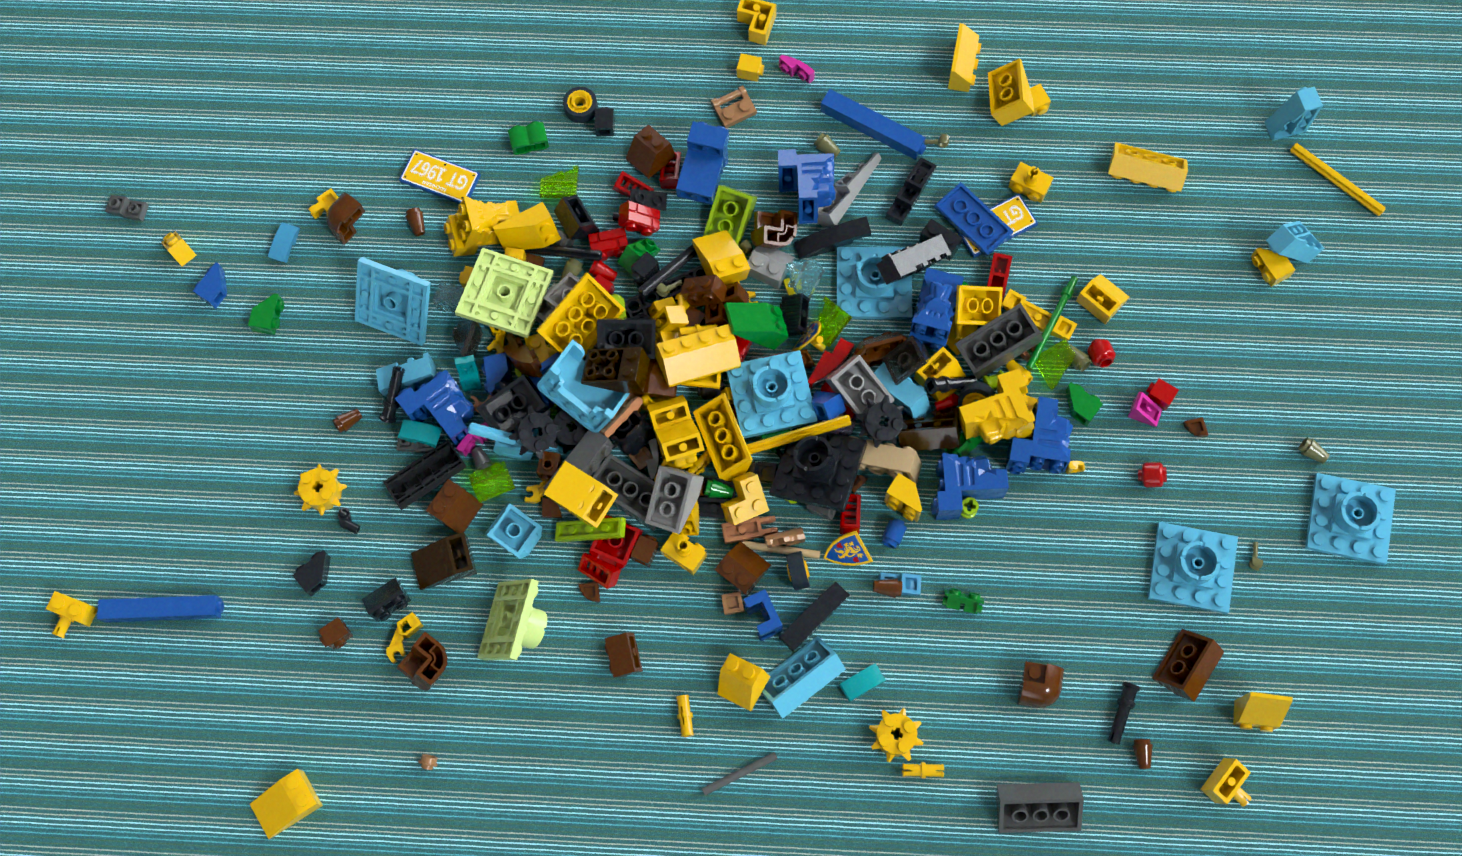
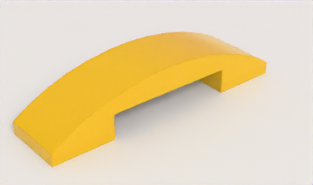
[1002,289,1077,341]

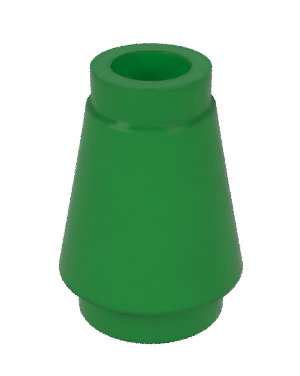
[704,479,734,499]

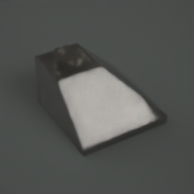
[452,320,483,358]
[882,335,931,385]

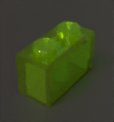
[468,461,516,503]

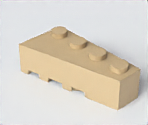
[848,436,922,485]

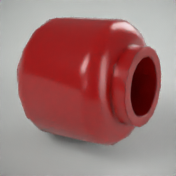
[1087,339,1116,368]
[1138,462,1167,488]

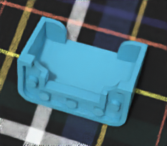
[537,339,630,433]

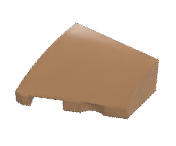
[763,527,806,548]

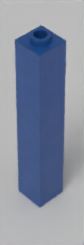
[820,89,927,160]
[97,595,224,623]

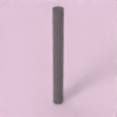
[702,752,778,796]

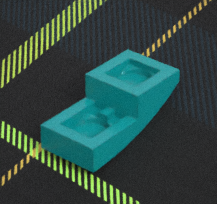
[455,355,482,392]
[397,420,442,447]
[839,663,886,702]

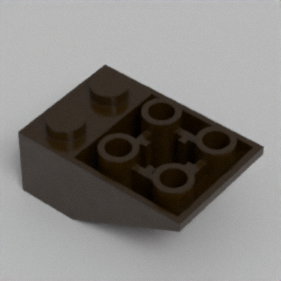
[581,347,650,393]
[411,532,477,590]

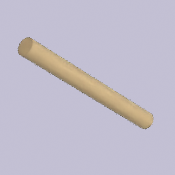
[743,541,820,559]

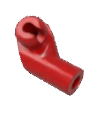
[934,394,959,411]

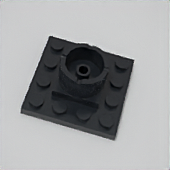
[769,427,867,512]

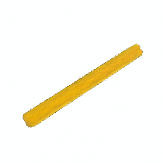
[1290,143,1386,216]
[746,415,851,454]

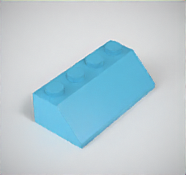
[762,636,846,719]

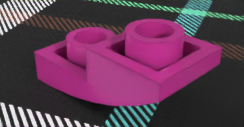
[779,55,815,84]
[456,422,489,457]

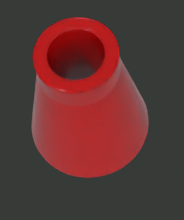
[589,260,618,282]

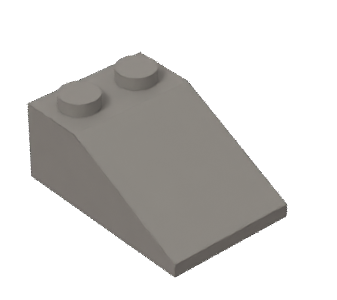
[825,355,895,415]
[645,466,704,534]

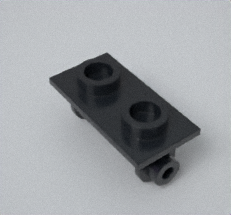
[628,189,667,211]

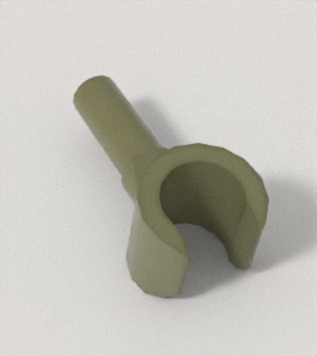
[925,134,950,148]
[740,240,752,255]
[656,280,683,297]
[1249,542,1263,571]

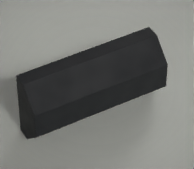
[383,440,467,510]

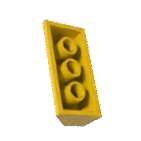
[1108,142,1188,192]
[655,324,741,387]
[693,393,753,482]

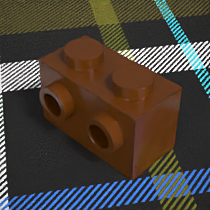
[680,274,728,307]
[605,632,643,678]

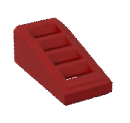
[660,152,681,189]
[612,171,654,198]
[840,494,861,535]
[577,553,621,589]

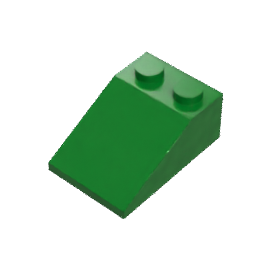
[724,302,789,350]

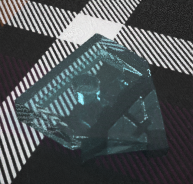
[786,259,825,301]

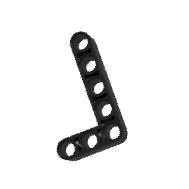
[625,266,706,318]

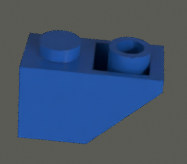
[193,262,227,309]
[481,353,512,396]
[812,391,846,421]

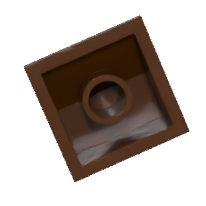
[626,125,676,179]
[426,479,484,534]
[714,541,772,596]

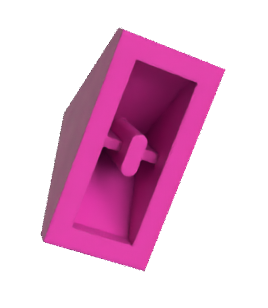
[1128,392,1162,427]

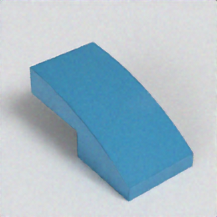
[268,222,300,263]
[878,572,921,595]

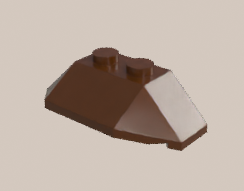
[852,331,922,367]
[630,357,677,398]

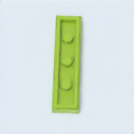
[555,517,626,542]

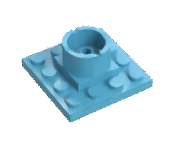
[837,247,912,320]
[355,257,431,346]
[726,350,818,438]
[1305,473,1396,565]
[1148,522,1238,614]

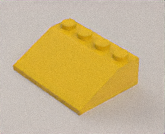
[536,272,625,359]

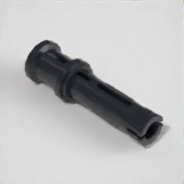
[379,366,405,423]
[925,376,977,394]
[1107,682,1141,745]

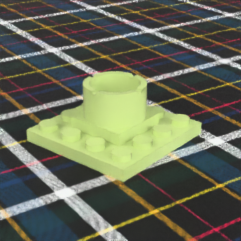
[455,248,554,338]
[477,579,547,660]

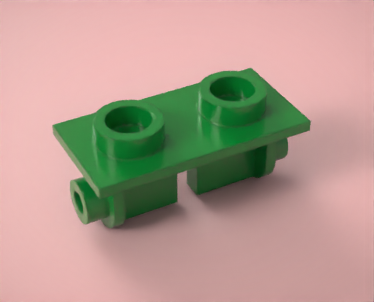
[945,433,983,458]
[942,588,984,614]

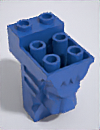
[676,121,729,205]
[778,149,836,224]
[909,268,964,351]
[395,370,475,447]
[1005,396,1073,475]
[931,453,1009,520]

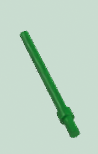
[1025,276,1078,370]

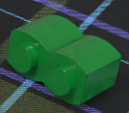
[508,121,549,155]

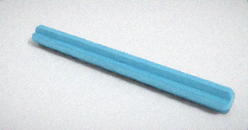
[468,422,572,459]

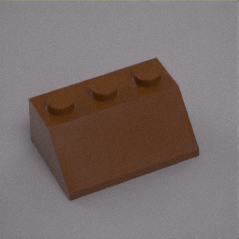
[1152,629,1224,702]

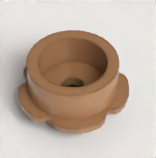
[418,754,438,770]

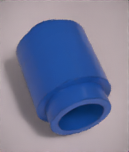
[881,518,907,549]

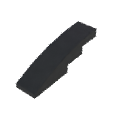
[885,158,937,226]
[794,216,872,260]
[779,582,850,652]

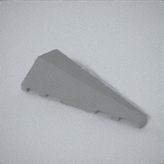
[818,153,882,227]

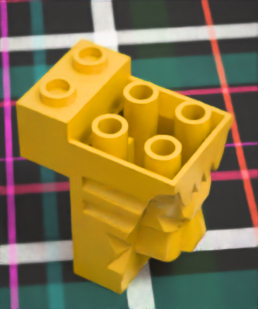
[444,196,520,257]
[959,368,1035,445]
[646,395,704,469]

